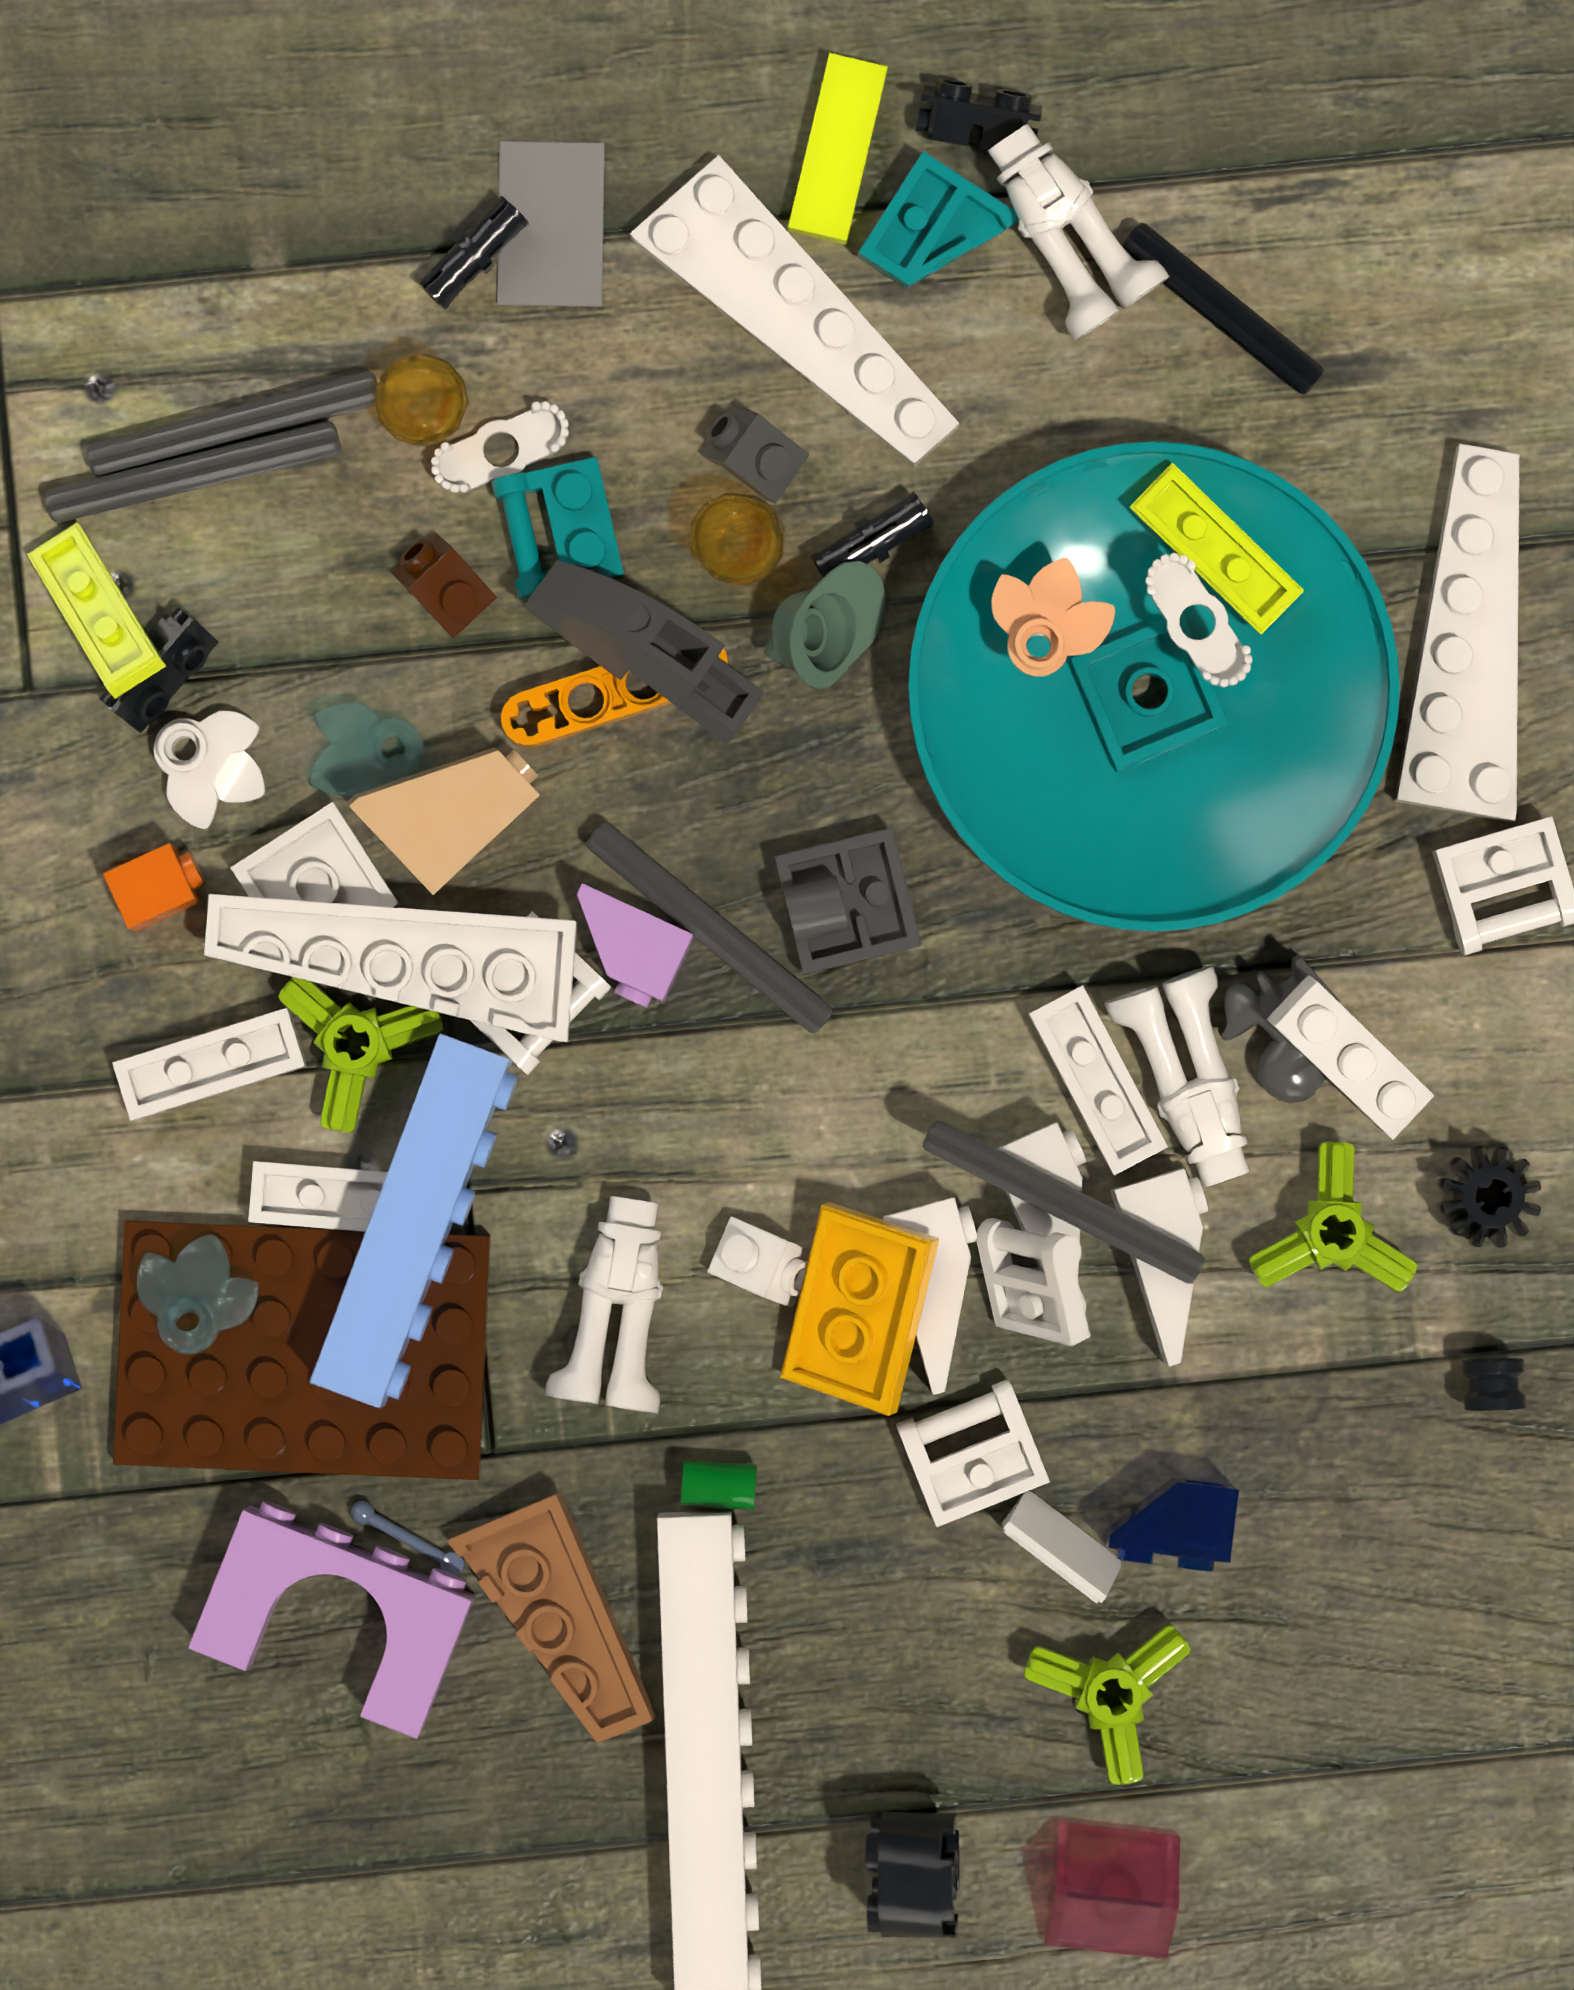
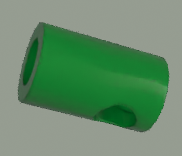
[681,1460,757,1510]

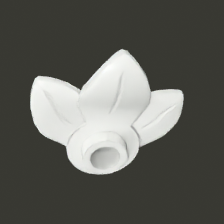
[154,711,266,830]

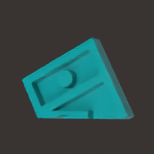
[857,151,1018,289]

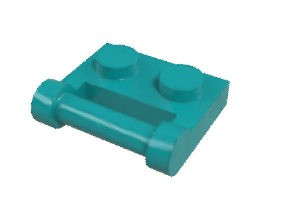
[491,457,625,599]

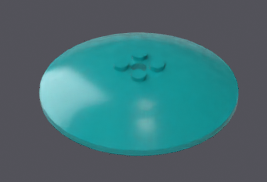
[908,441,1400,932]

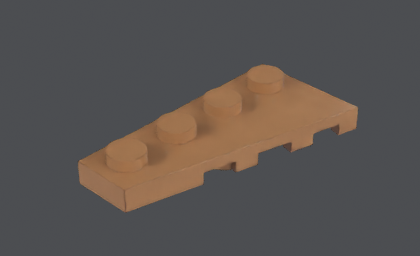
[446,1491,657,1743]

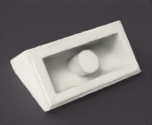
[1000,1491,1121,1604]

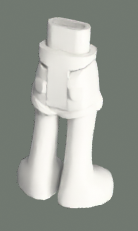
[988,124,1169,341]
[1104,965,1249,1187]
[544,1196,663,1414]

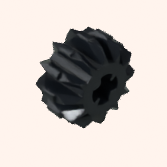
[1437,1146,1541,1248]

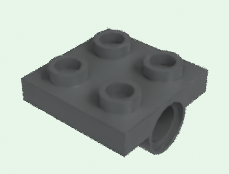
[774,827,922,975]

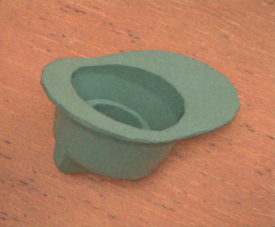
[764,561,886,689]

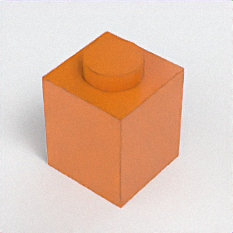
[103,843,205,932]

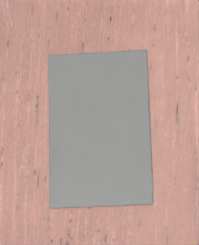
[497,141,605,307]

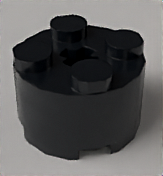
[866,1812,960,1938]

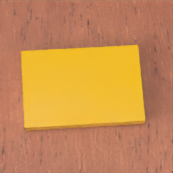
[780,1202,940,1416]

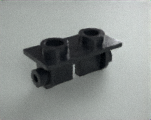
[916,79,1042,150]
[99,607,219,733]

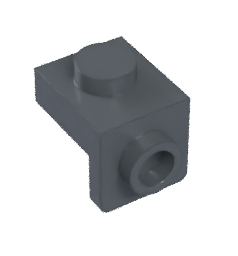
[701,406,810,504]

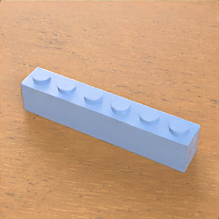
[310,1034,518,1408]

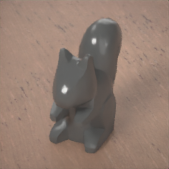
[1222,954,1341,1103]

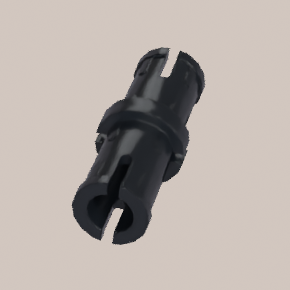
[417,196,529,310]
[811,492,933,578]

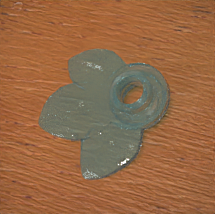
[308,703,424,796]
[137,1234,259,1354]

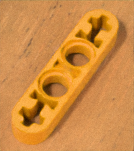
[501,648,728,748]

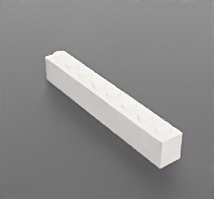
[657,1510,761,1990]

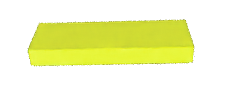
[788,53,888,245]
[1129,462,1304,636]
[27,522,166,699]

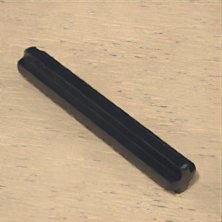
[1123,223,1324,394]

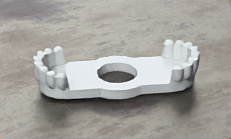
[431,402,569,493]
[1145,553,1253,687]

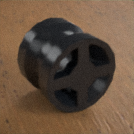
[1462,1358,1526,1411]

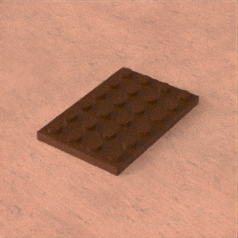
[113,1220,491,1480]

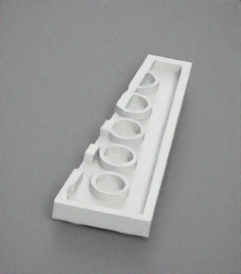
[630,155,960,467]
[1394,444,1519,822]
[204,894,577,1042]

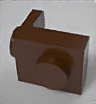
[392,533,497,638]

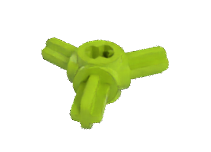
[278,977,443,1133]
[1249,1142,1417,1292]
[1024,1624,1191,1785]

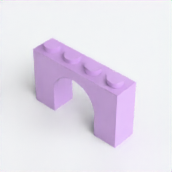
[188,1501,476,1739]

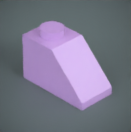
[577,883,694,1008]

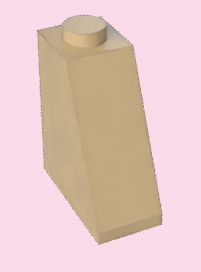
[347,747,540,895]

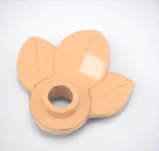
[991,557,1115,677]

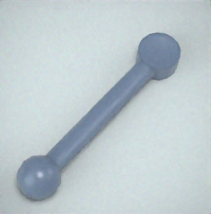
[350,1501,465,1575]

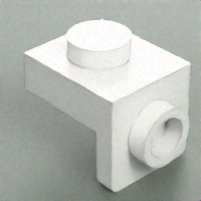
[707,1216,810,1307]

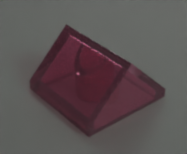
[1045,1821,1180,1959]

